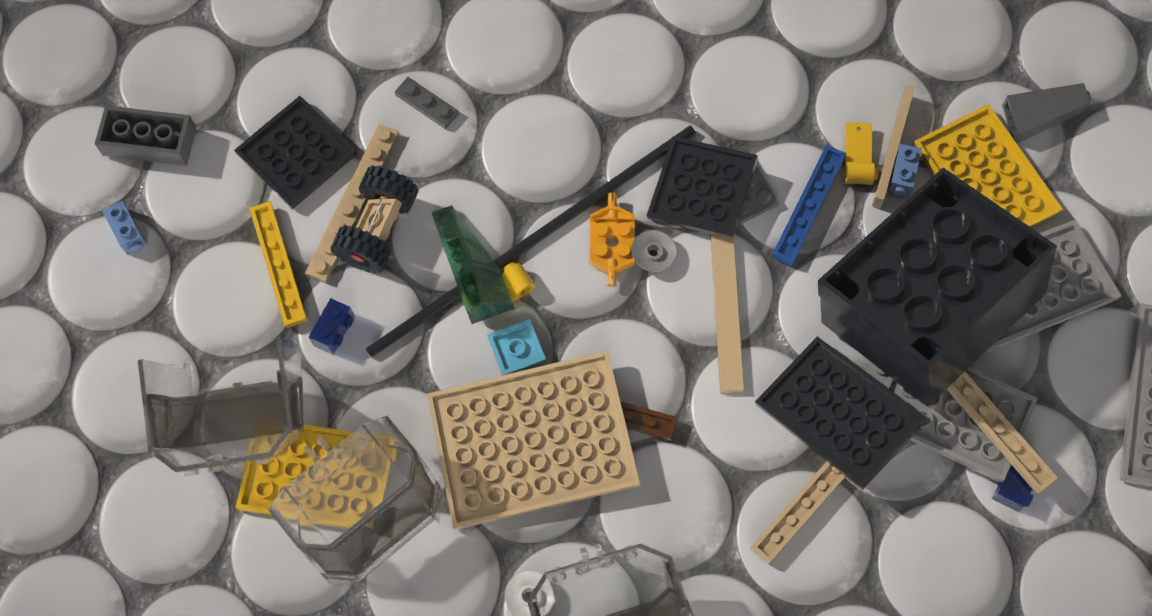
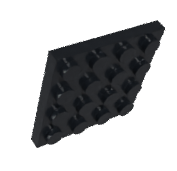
[234,96,358,210]
[646,136,758,239]

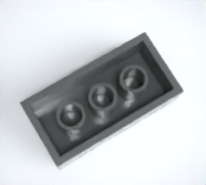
[94,105,197,166]

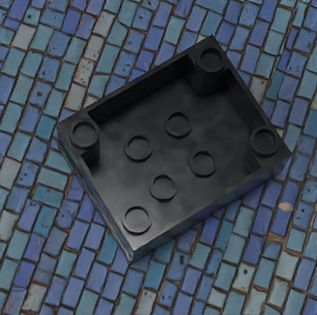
[818,168,1057,407]

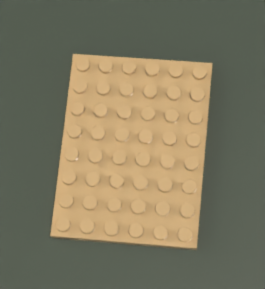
[427,350,641,530]

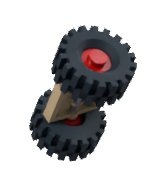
[330,165,419,273]

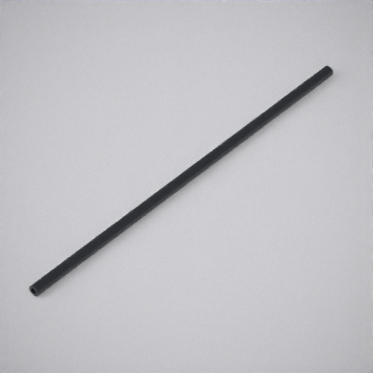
[365,125,696,358]

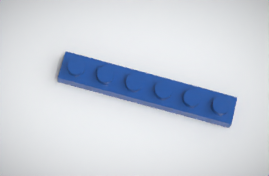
[772,145,847,266]

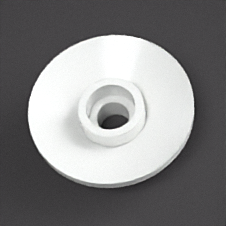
[505,571,553,616]

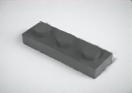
[395,77,459,130]

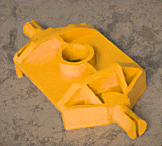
[590,193,635,287]

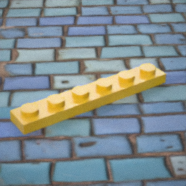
[249,201,308,328]

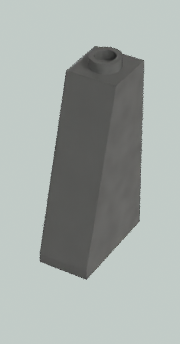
[1002,83,1091,143]

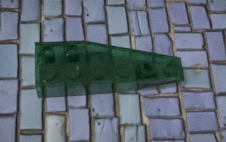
[431,205,515,324]

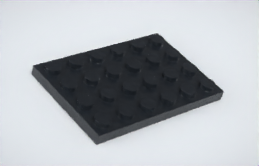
[755,336,927,490]

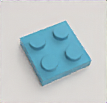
[487,319,546,376]

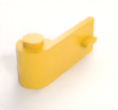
[845,123,879,185]
[463,262,535,322]

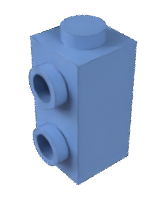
[888,144,922,197]
[102,201,147,254]

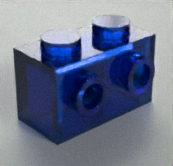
[309,298,355,355]

